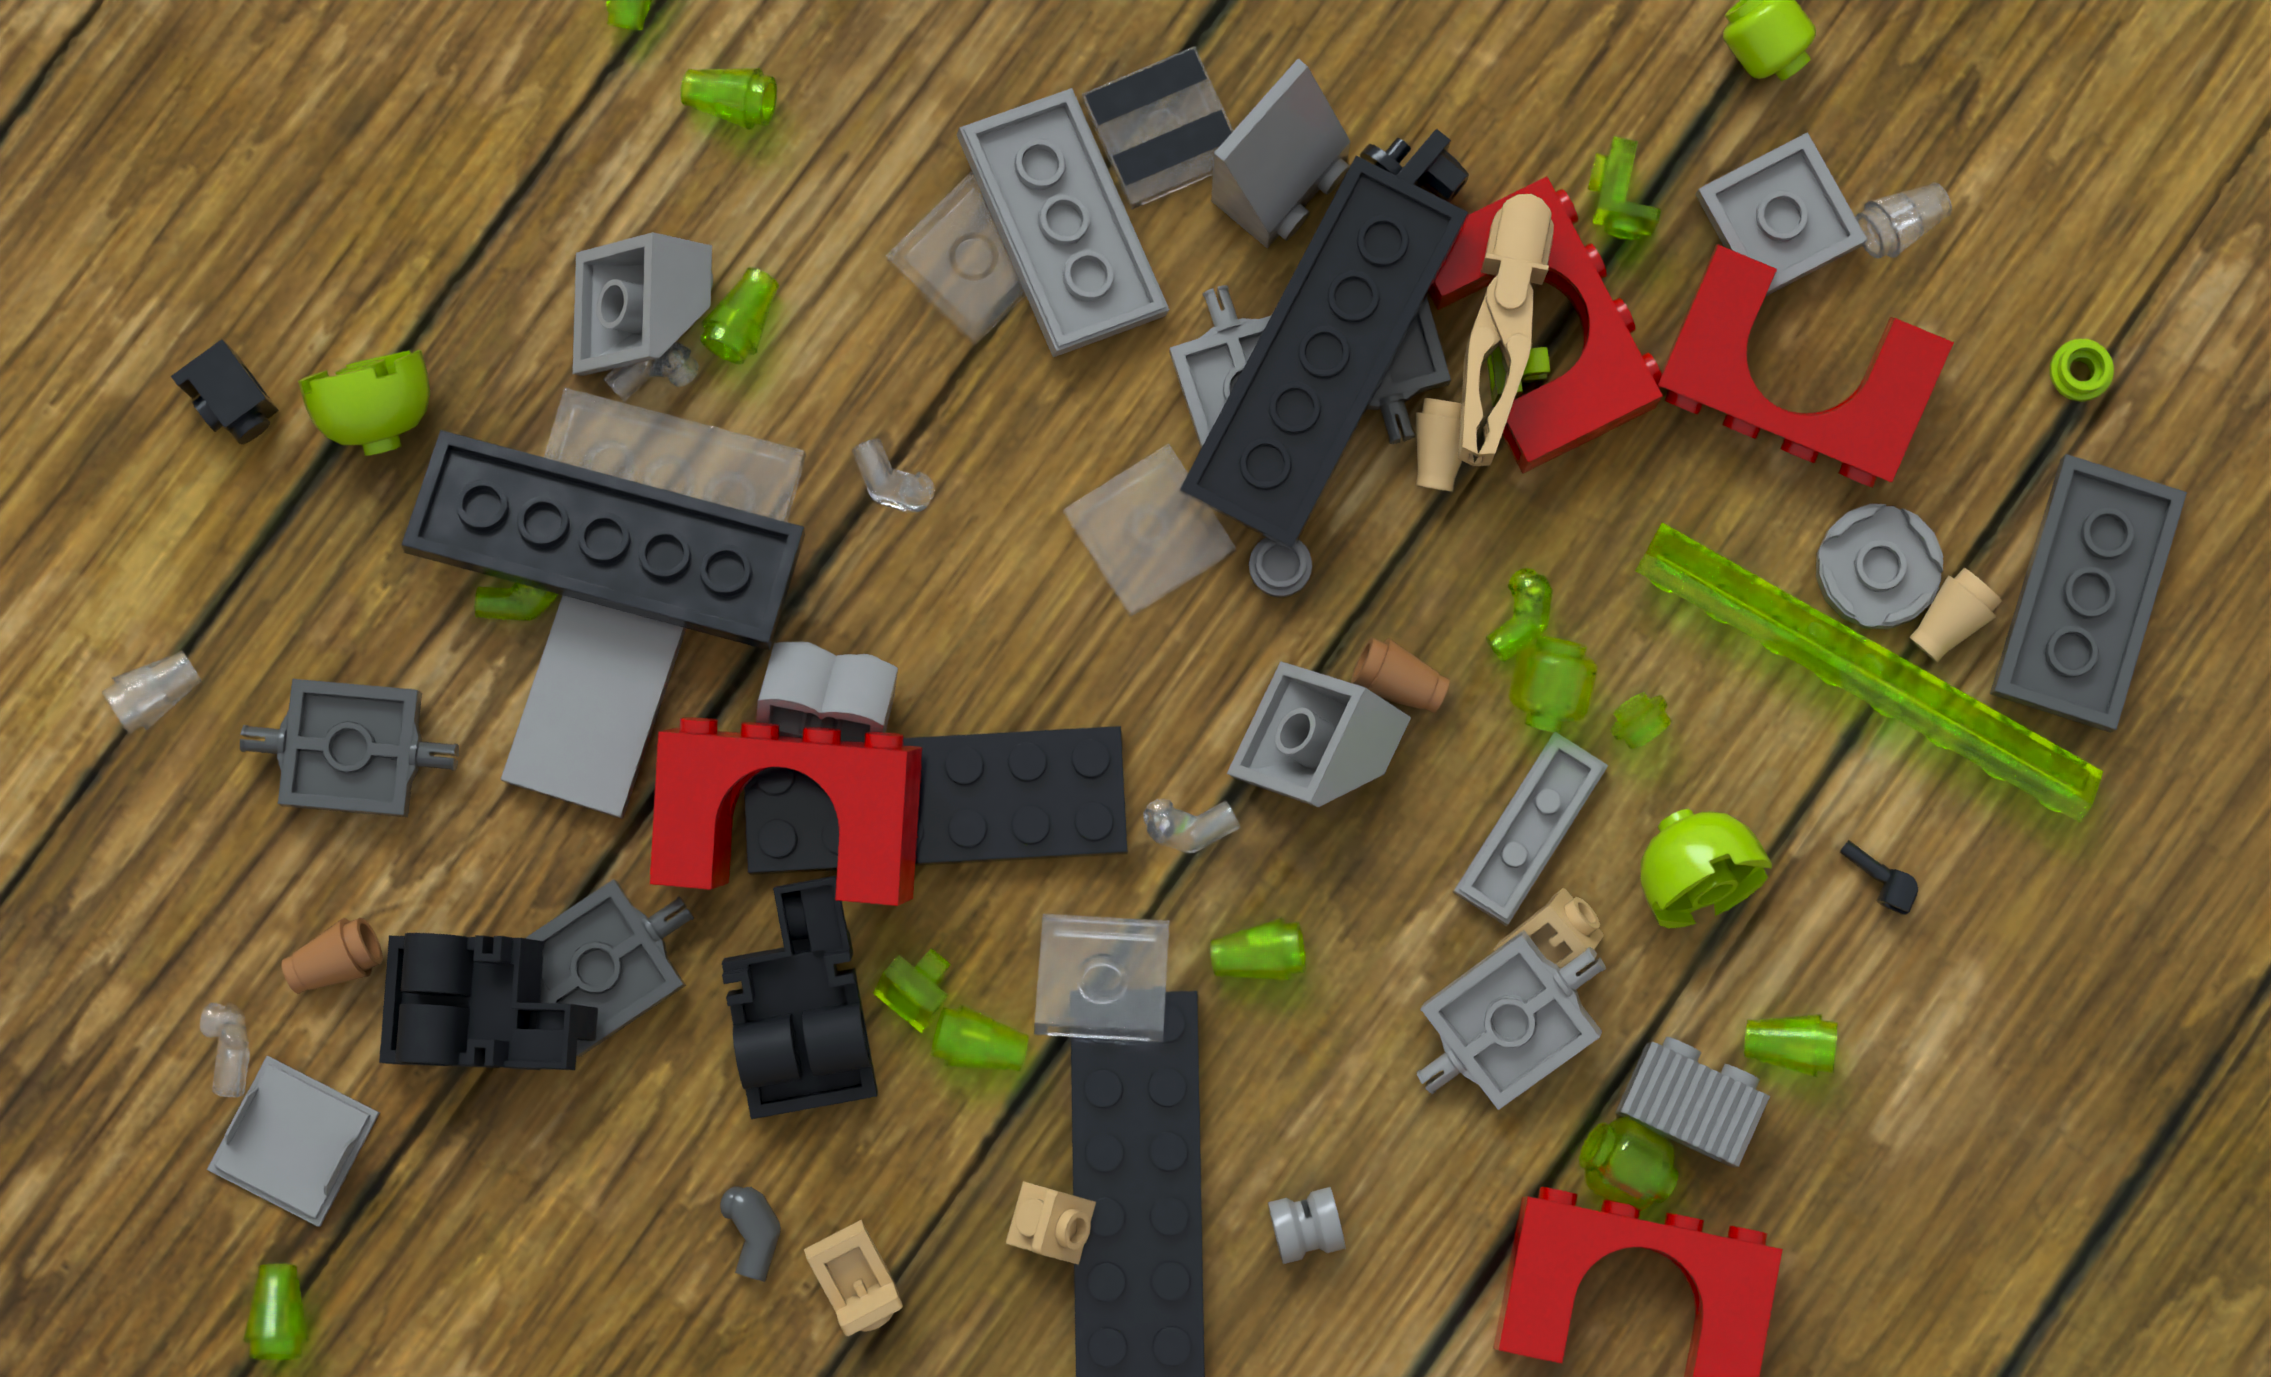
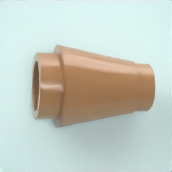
[1351,637,1450,713]
[282,918,383,994]

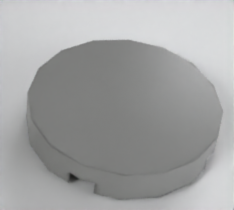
[1816,504,1943,629]

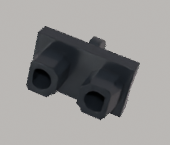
[1360,129,1469,202]

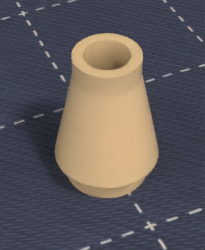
[1416,398,1462,492]
[1909,568,2002,663]

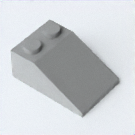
[1211,59,1351,249]

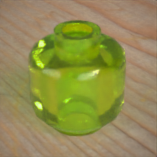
[1508,635,1598,732]
[1579,1117,1679,1212]

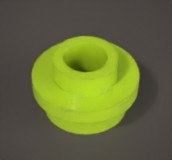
[2049,339,2114,402]

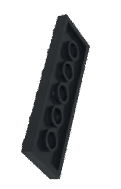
[1180,156,1468,550]
[402,430,805,651]
[744,726,1128,875]
[1070,991,1205,1377]

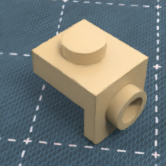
[804,1220,903,1336]

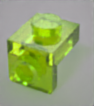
[1587,136,1661,240]

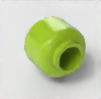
[1723,0,1816,81]

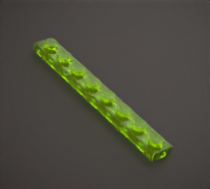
[1635,522,2104,822]

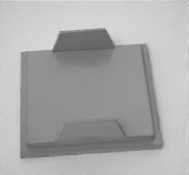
[207,1056,380,1227]

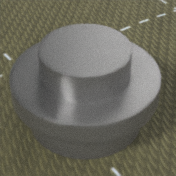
[1249,537,1312,597]

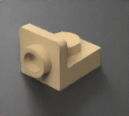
[1494,888,1603,969]
[1006,1181,1096,1265]

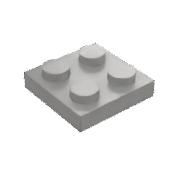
[1695,132,1868,297]

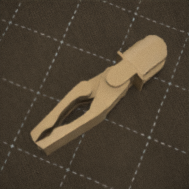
[1458,194,1554,466]

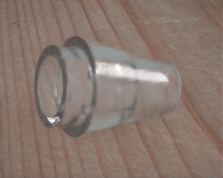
[1855,182,1952,258]
[101,650,202,734]

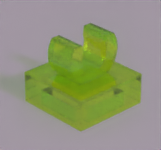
[873,948,951,1033]

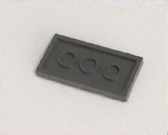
[1990,454,2187,733]

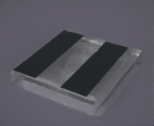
[1082,46,1233,210]

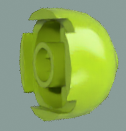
[298,350,430,456]
[1641,809,1772,929]

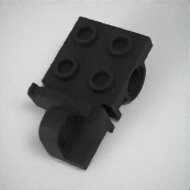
[722,876,878,1119]
[379,933,598,1070]

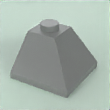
[573,232,713,376]
[1227,661,1411,807]

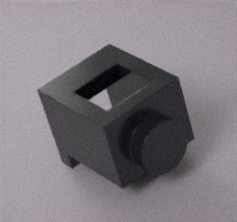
[171,339,279,444]

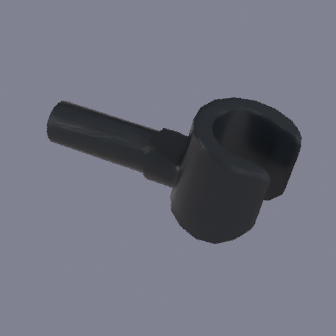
[1840,840,1918,915]

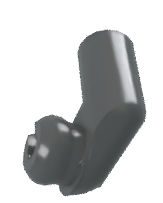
[720,1186,781,1282]

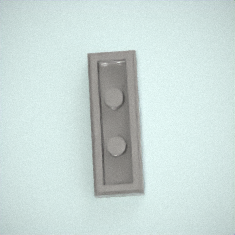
[1453,732,1608,926]

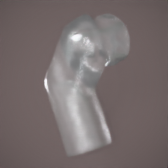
[603,342,699,402]
[852,438,935,513]
[1143,799,1241,853]
[200,1002,250,1097]

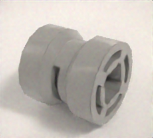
[1268,1187,1346,1264]

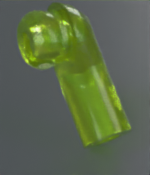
[1486,568,1553,662]
[474,583,559,621]

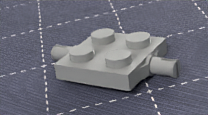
[1169,285,1272,448]
[1417,930,1606,1110]

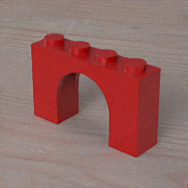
[1428,176,1663,474]
[1658,245,1954,488]
[650,717,922,906]
[1493,1187,1783,1377]

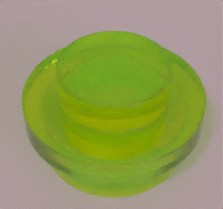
[1610,692,1672,749]

